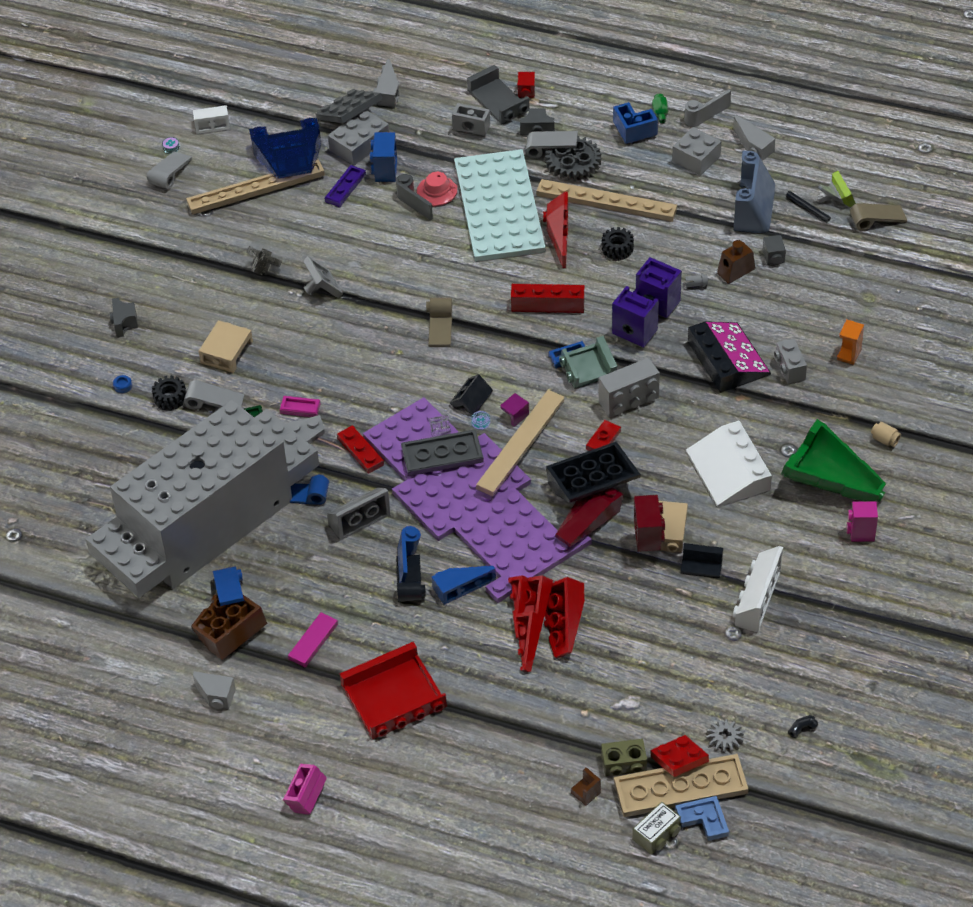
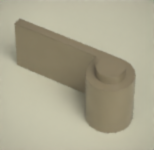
[850,203,907,231]
[426,298,453,347]

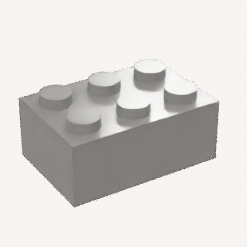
[328,110,389,166]
[598,358,660,417]

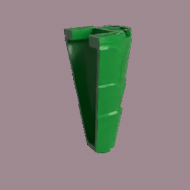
[781,419,886,503]

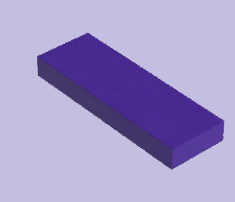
[324,165,366,208]

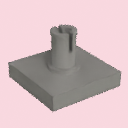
[303,256,343,298]

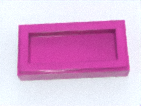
[280,396,321,417]

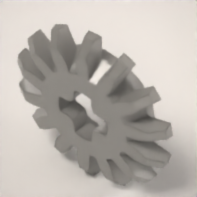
[706,719,744,752]

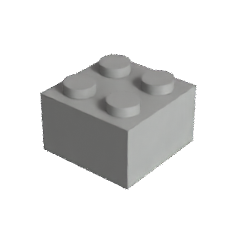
[672,127,722,176]

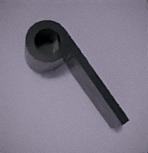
[396,555,426,602]

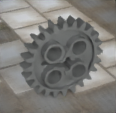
[545,136,601,181]

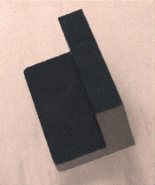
[450,374,493,415]
[681,543,724,578]

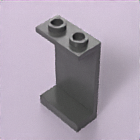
[467,65,530,124]

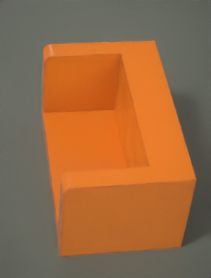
[837,319,864,365]

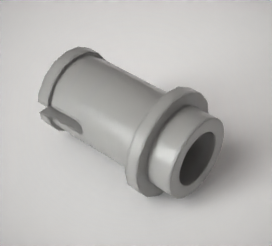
[685,273,708,288]

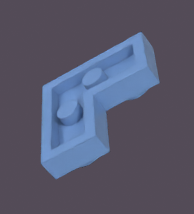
[675,796,729,841]

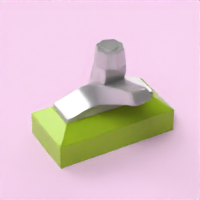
[817,171,856,207]

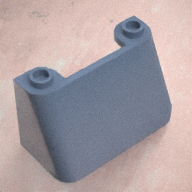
[734,150,775,233]

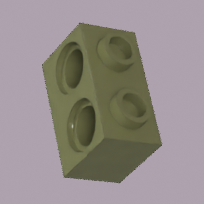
[601,738,647,776]

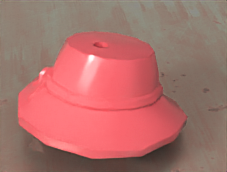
[417,171,457,207]

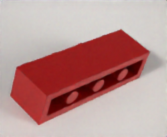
[511,284,585,313]

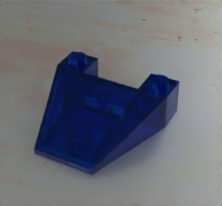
[249,118,322,179]

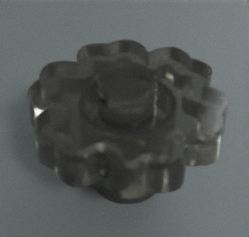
[246,246,282,276]

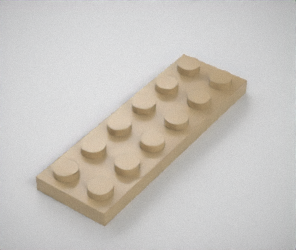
[614,754,749,817]

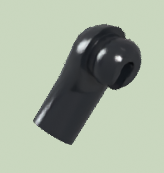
[788,715,818,738]

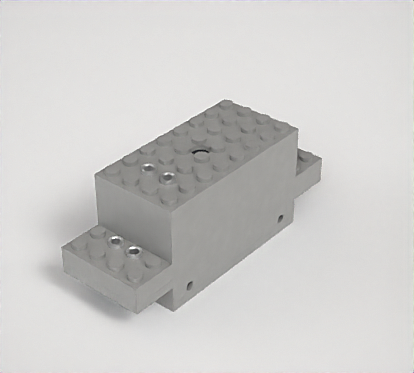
[86,400,319,598]

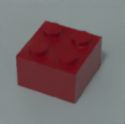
[634,495,665,552]

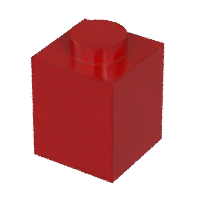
[517,72,535,98]

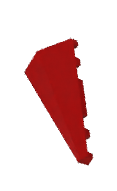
[508,575,553,672]

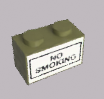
[632,802,681,855]

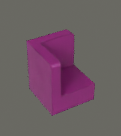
[500,393,529,427]

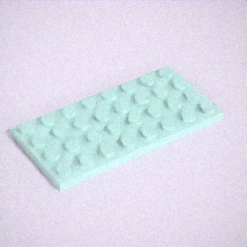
[454,149,546,262]

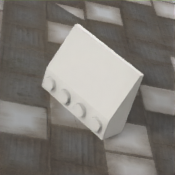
[686,421,772,508]

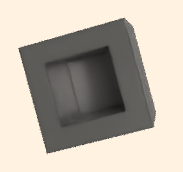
[762,235,786,265]

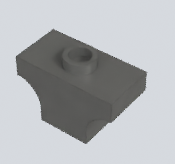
[520,108,555,135]
[110,298,138,337]

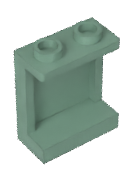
[559,336,618,389]

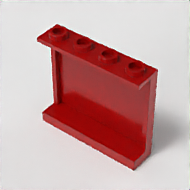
[340,641,447,739]

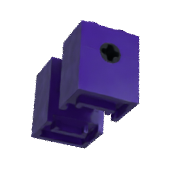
[612,257,682,348]

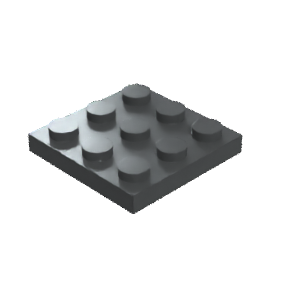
[315,89,383,123]

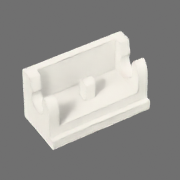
[193,105,230,134]

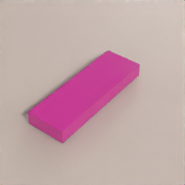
[288,612,338,667]

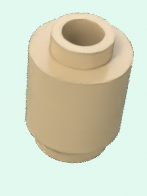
[871,421,901,447]

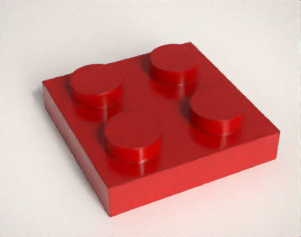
[650,735,709,777]

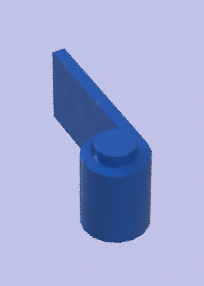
[290,474,329,505]
[397,526,421,582]
[213,566,244,606]

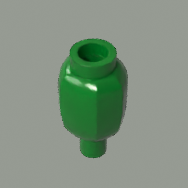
[652,94,669,123]

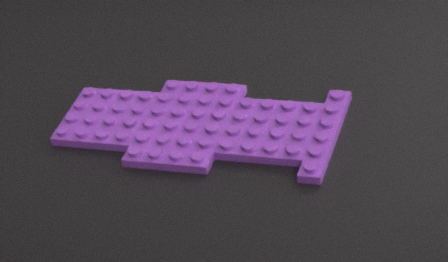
[363,397,592,603]

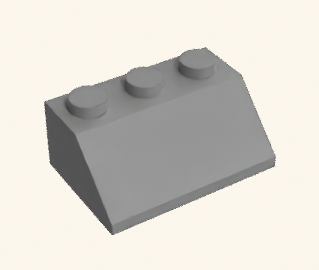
[327,488,391,541]

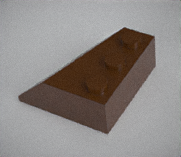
[191,594,268,660]

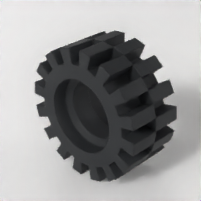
[602,227,634,260]
[152,375,186,411]

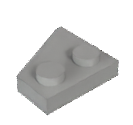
[286,415,325,444]

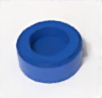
[113,375,132,393]

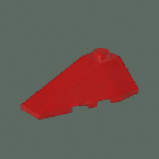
[543,192,569,268]
[544,577,585,658]

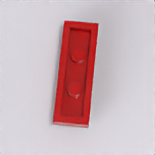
[337,425,384,474]

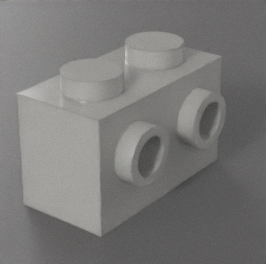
[774,339,807,384]

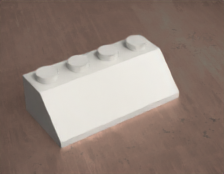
[733,546,783,633]

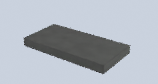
[401,429,484,476]

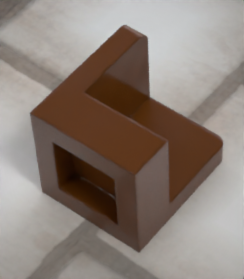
[571,768,601,806]

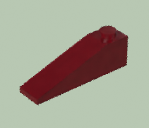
[555,487,623,547]

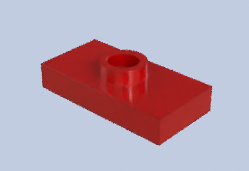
[586,420,621,451]

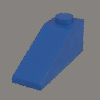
[431,566,496,605]

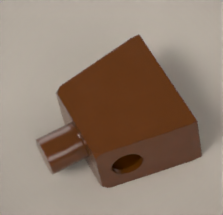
[717,240,756,284]

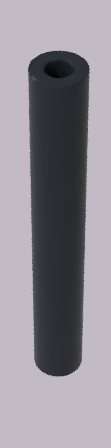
[786,191,831,223]

